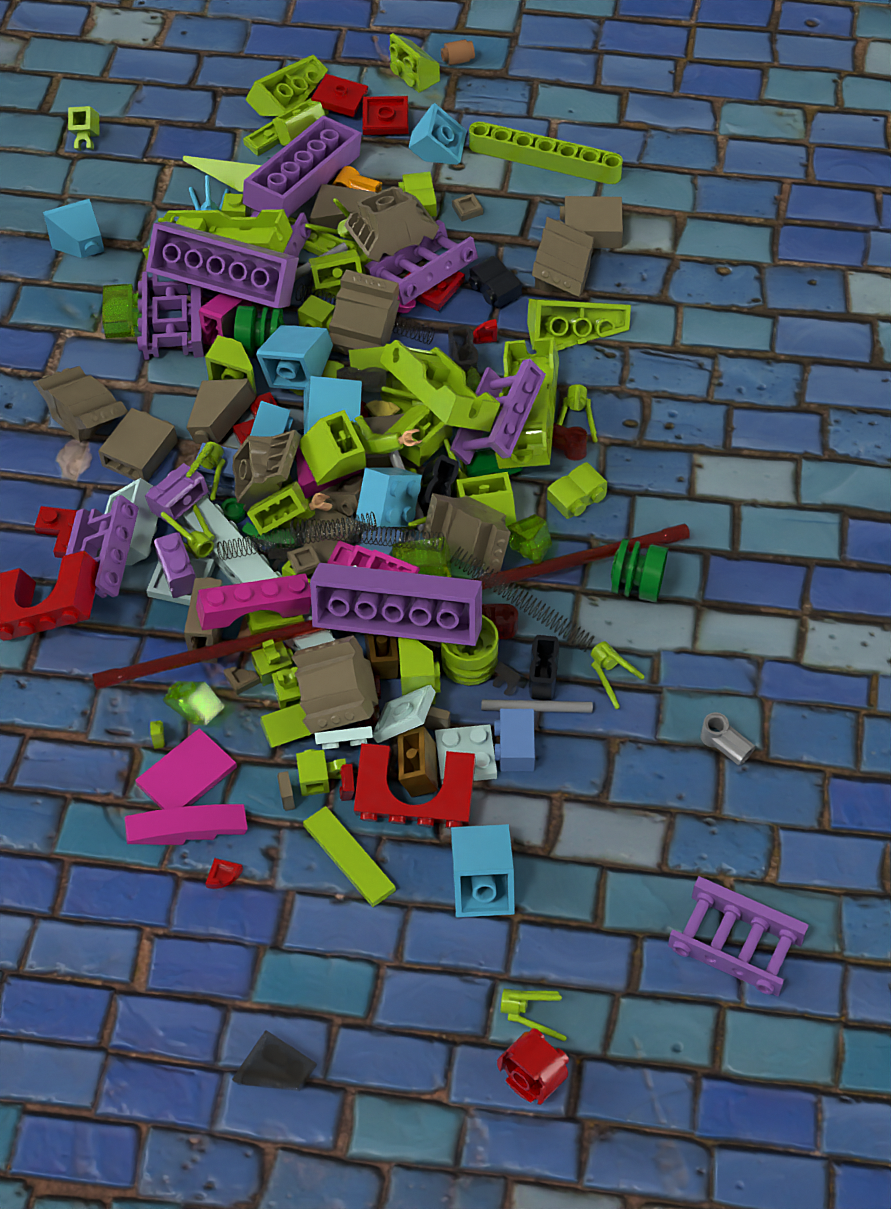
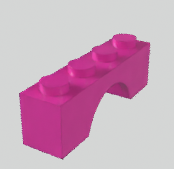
[196,573,311,631]

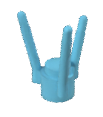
[189,175,229,211]

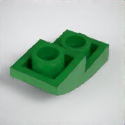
[466,449,523,477]
[242,522,301,551]

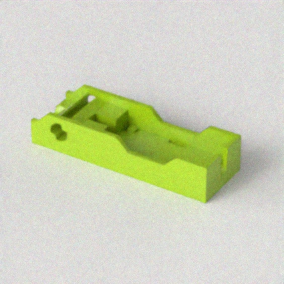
[143,209,293,260]
[495,337,559,469]
[380,340,500,432]

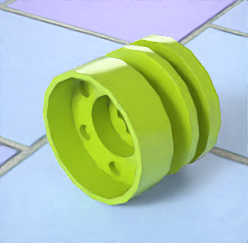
[441,615,498,686]

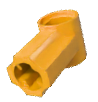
[332,166,382,193]

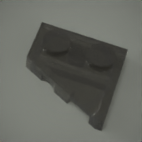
[232,1030,317,1091]

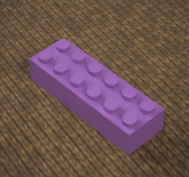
[243,115,362,218]
[146,221,299,308]
[310,563,482,646]

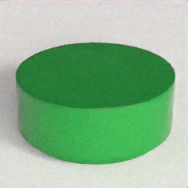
[220,498,247,524]

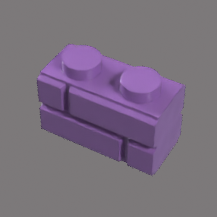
[145,463,209,523]
[154,532,196,598]

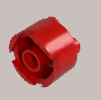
[497,1028,569,1105]

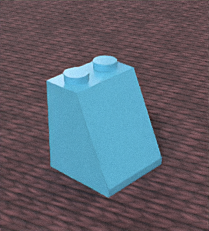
[256,325,333,390]
[304,376,362,435]
[451,824,515,917]

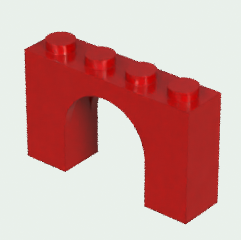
[0,551,100,641]
[354,743,476,829]

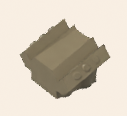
[344,186,439,262]
[532,217,595,297]
[329,269,400,355]
[33,366,128,442]
[232,430,301,512]
[422,493,511,575]
[291,635,379,734]

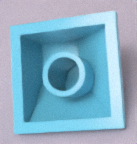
[408,103,467,165]
[43,199,104,258]

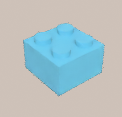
[356,467,422,528]

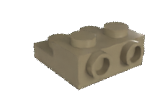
[320,469,365,516]

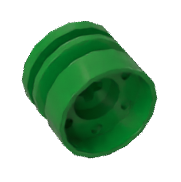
[234,306,285,358]
[611,538,668,603]

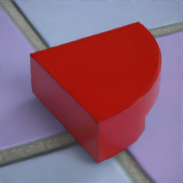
[472,319,497,344]
[339,764,355,801]
[205,858,243,889]

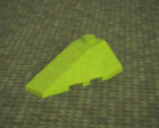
[245,54,328,116]
[183,156,262,192]
[527,299,631,351]

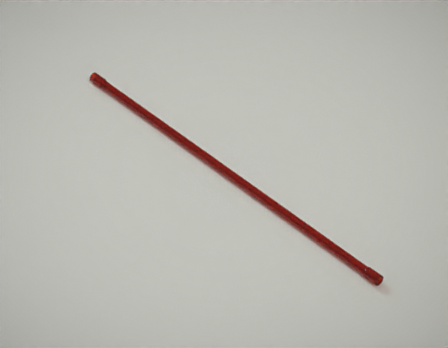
[92,523,690,690]

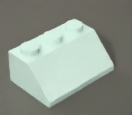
[96,478,158,565]

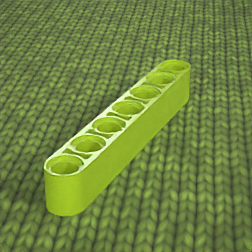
[469,121,623,184]

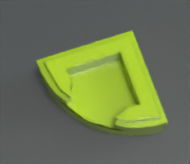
[150,720,165,749]

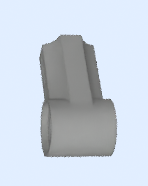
[700,712,755,766]

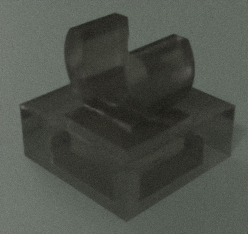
[268,548,296,572]
[493,661,529,696]

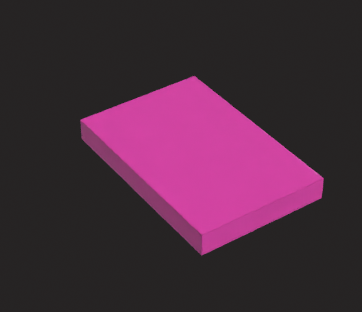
[135,728,237,809]

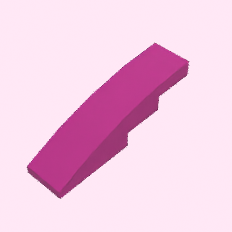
[327,540,420,574]
[124,804,248,845]

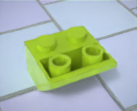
[389,33,440,93]
[383,405,453,467]
[298,410,366,486]
[456,472,518,533]

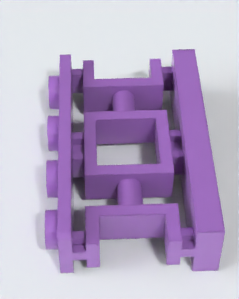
[137,272,204,360]
[66,495,139,598]

